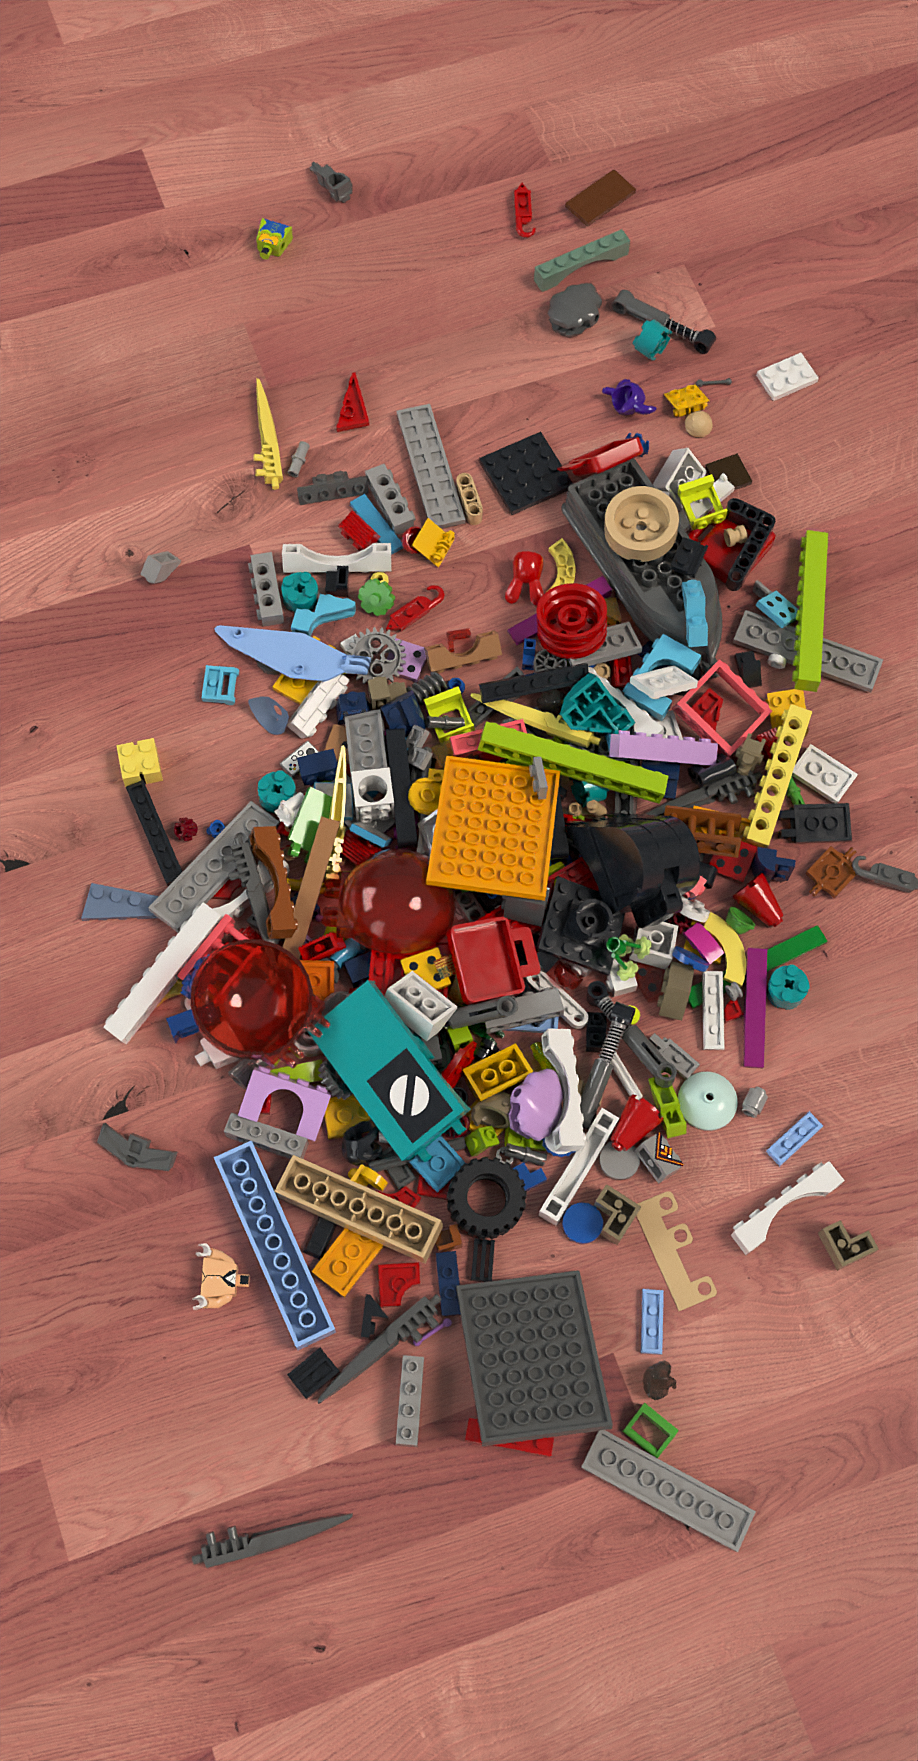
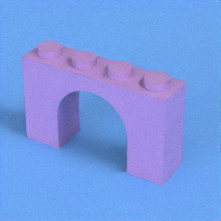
[238,1065,331,1141]

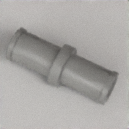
[288,441,310,477]

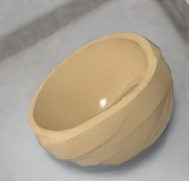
[685,411,713,437]

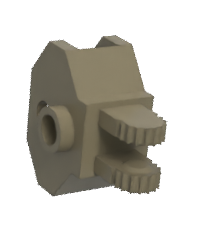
[735,733,766,776]

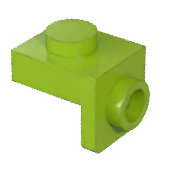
[464,1126,500,1157]

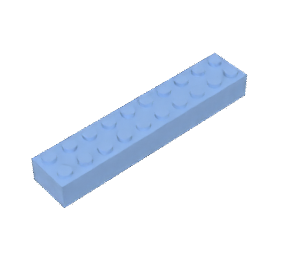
[214,1140,336,1350]

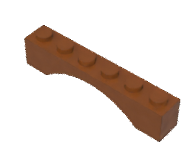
[249,826,298,939]

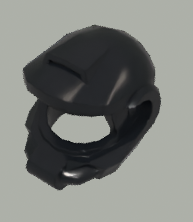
[341,1120,383,1166]

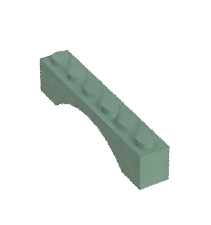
[534,229,630,292]

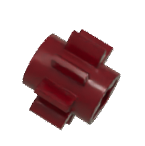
[174,817,198,841]
[668,912,692,935]

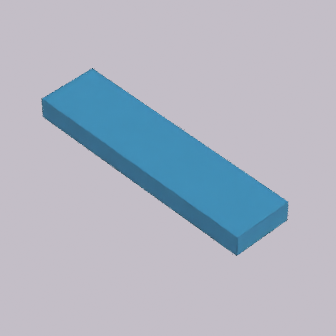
[350,494,404,555]

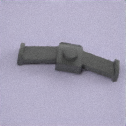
[97,1123,178,1171]

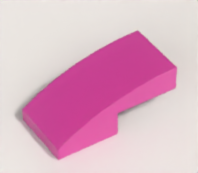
[683,922,724,964]

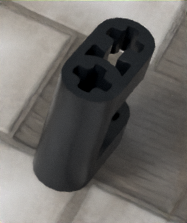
[687,753,737,788]

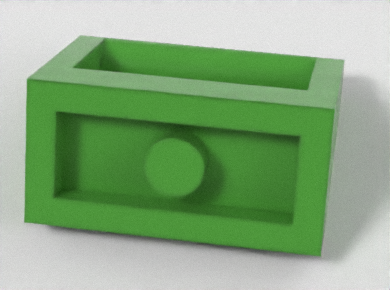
[622,1403,679,1458]

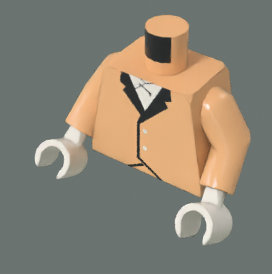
[192,1243,250,1310]

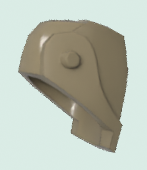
[471,1091,511,1129]

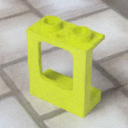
[677,474,727,530]
[424,686,475,745]

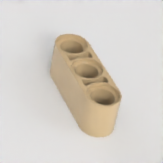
[456,473,483,525]

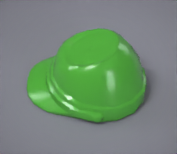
[726,907,755,935]

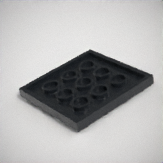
[479,432,573,515]

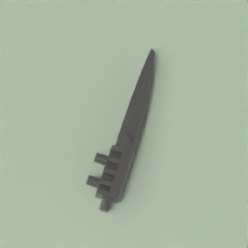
[645,770,762,816]
[223,836,278,969]
[318,1294,441,1404]
[192,1513,353,1568]

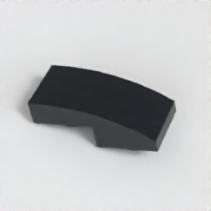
[586,1012,607,1053]

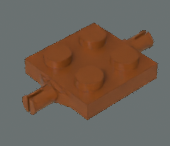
[805,846,857,899]

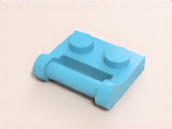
[201,665,239,705]

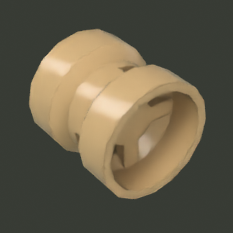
[724,525,747,547]

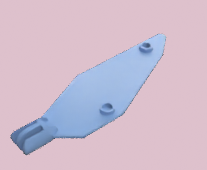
[215,625,371,682]

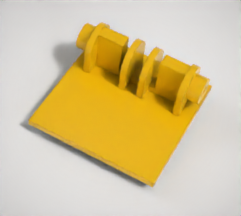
[664,385,709,417]
[412,518,455,567]
[765,689,806,729]

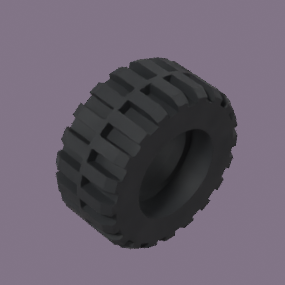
[447,1157,527,1239]

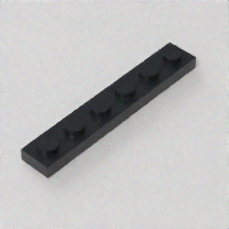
[479,663,589,703]
[126,780,182,886]

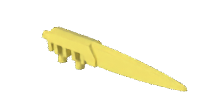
[253,378,283,490]
[471,693,601,748]
[324,745,346,889]

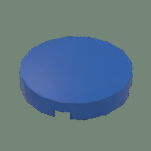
[673,946,710,972]
[562,1202,603,1244]

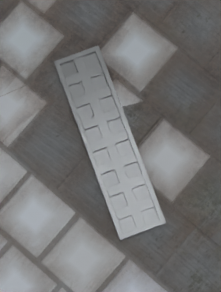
[396,404,465,529]

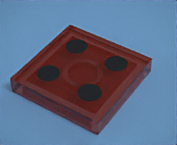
[635,962,671,1003]

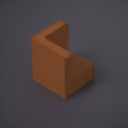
[435,1224,462,1253]

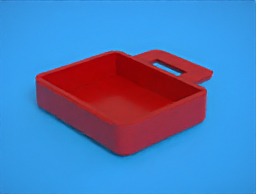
[557,437,643,476]
[687,509,776,584]
[447,917,541,1005]

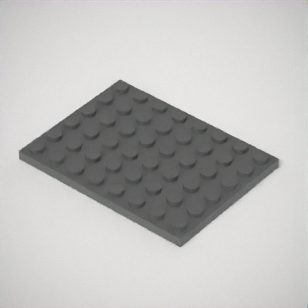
[456,1270,613,1446]

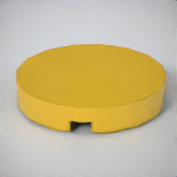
[408,778,442,815]

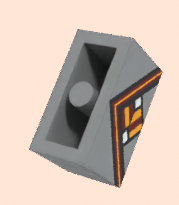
[635,1132,684,1184]

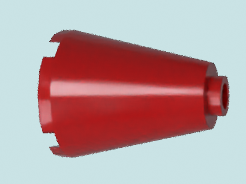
[732,873,784,927]
[610,1094,664,1152]

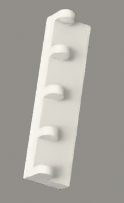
[679,473,735,532]

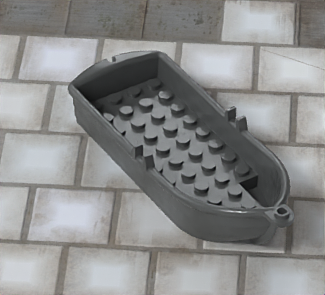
[561,458,723,679]

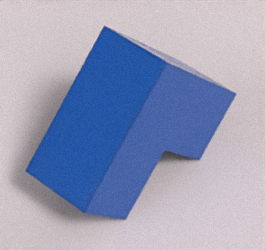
[522,638,536,670]
[513,1163,547,1191]

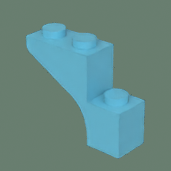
[682,580,708,647]
[291,594,356,637]

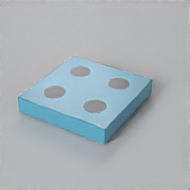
[756,590,799,628]

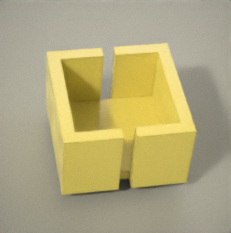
[116,738,163,787]

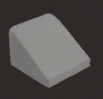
[752,580,773,599]

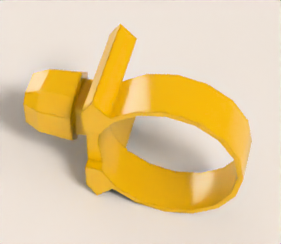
[348,1164,388,1191]

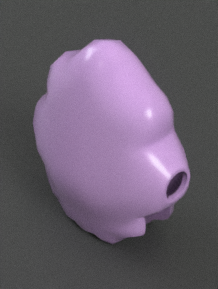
[508,1069,564,1141]

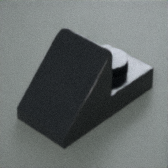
[734,651,762,688]
[361,1294,389,1340]

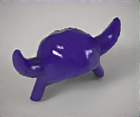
[602,379,657,416]

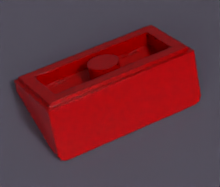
[609,655,633,691]

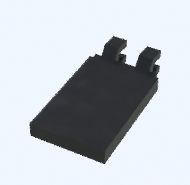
[777,803,852,843]

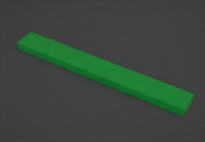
[688,925,828,1009]

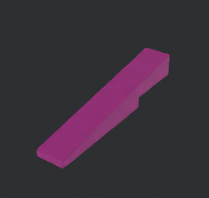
[508,575,612,646]
[743,948,767,1069]

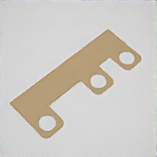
[636,1191,717,1311]

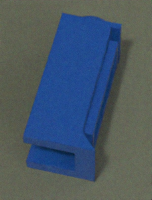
[166,1002,221,1043]

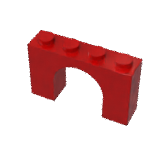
[464,1418,554,1458]

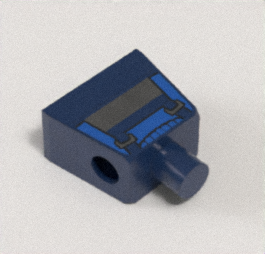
[335,691,371,725]

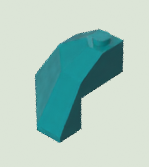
[560,673,636,734]

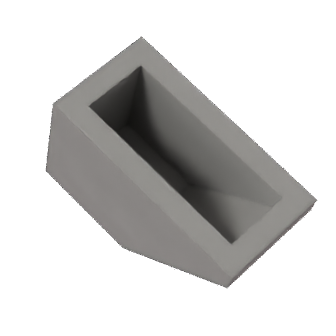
[141,551,182,584]

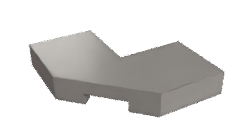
[406,725,432,771]

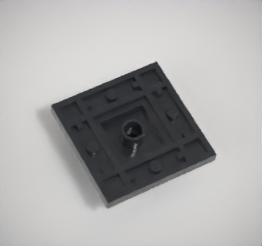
[536,876,625,976]

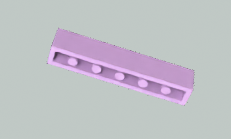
[609,730,718,766]

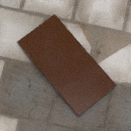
[565,169,636,227]

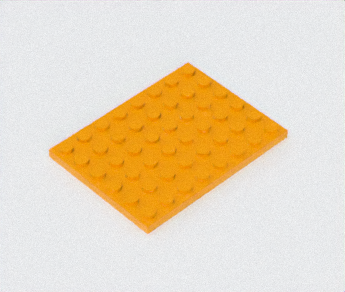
[426,756,560,901]

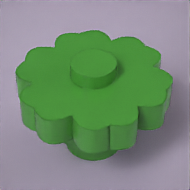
[358,578,395,616]

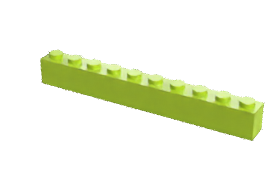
[792,530,828,692]
[477,721,668,804]

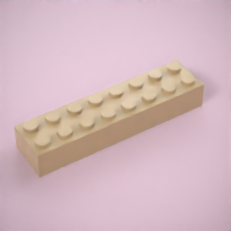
[274,1155,443,1264]

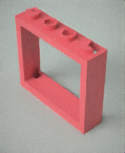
[671,659,772,757]

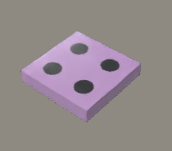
[387,638,426,683]

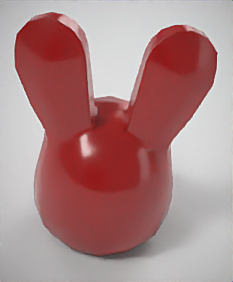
[505,551,544,606]

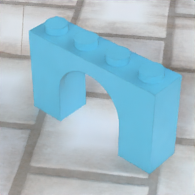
[623,634,701,721]

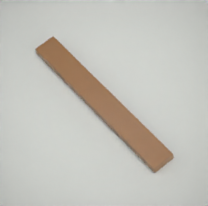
[278,816,340,971]

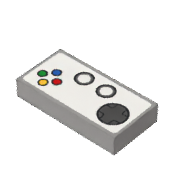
[280,741,319,779]

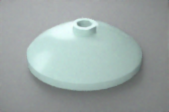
[678,1072,738,1131]

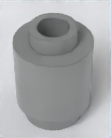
[742,1086,768,1118]

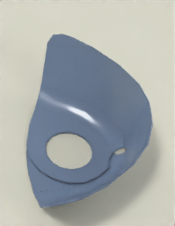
[248,696,289,735]

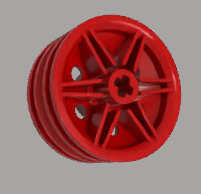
[536,583,607,659]

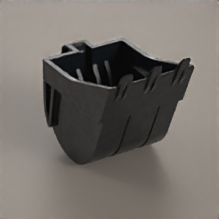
[564,813,700,928]

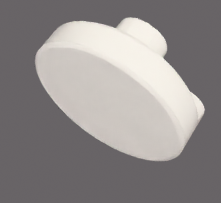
[680,896,710,922]

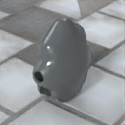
[548,283,602,337]

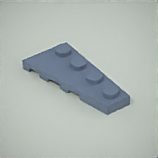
[81,883,159,921]

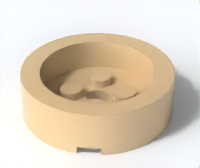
[604,486,679,562]

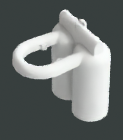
[274,792,304,828]

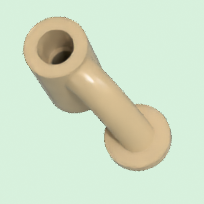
[568,800,607,817]

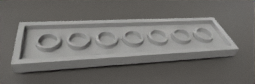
[733,610,883,693]
[148,801,280,933]
[581,1430,756,1552]

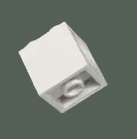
[351,768,394,823]

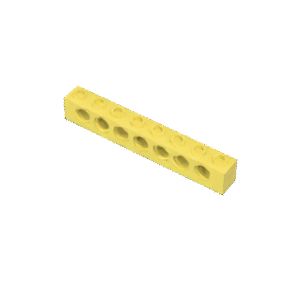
[742,704,812,848]

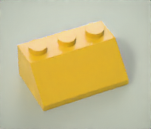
[462,1043,533,1101]

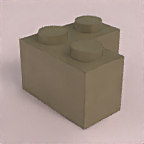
[368,677,407,714]
[657,961,694,1021]
[594,1184,641,1245]
[818,1220,879,1271]

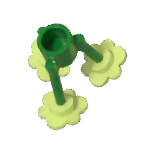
[606,934,652,981]

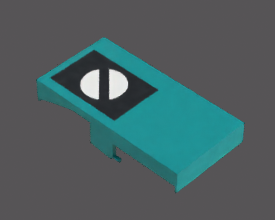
[307,980,471,1162]

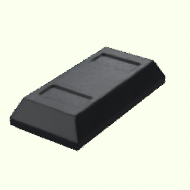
[303,1216,337,1260]

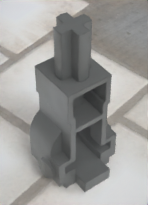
[310,162,353,203]

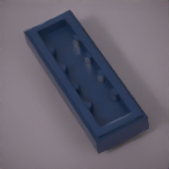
[436,1251,460,1317]

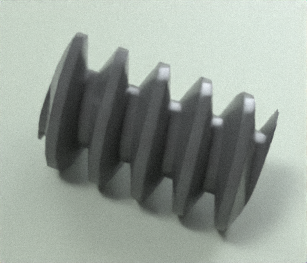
[406,671,448,705]

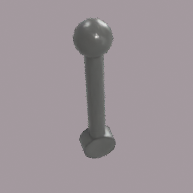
[696,378,732,387]

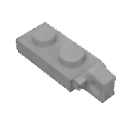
[649,1033,700,1080]

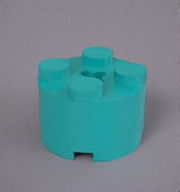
[632,319,672,361]
[281,572,319,613]
[258,770,297,814]
[569,777,610,807]
[766,965,810,1010]

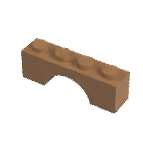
[424,630,502,673]

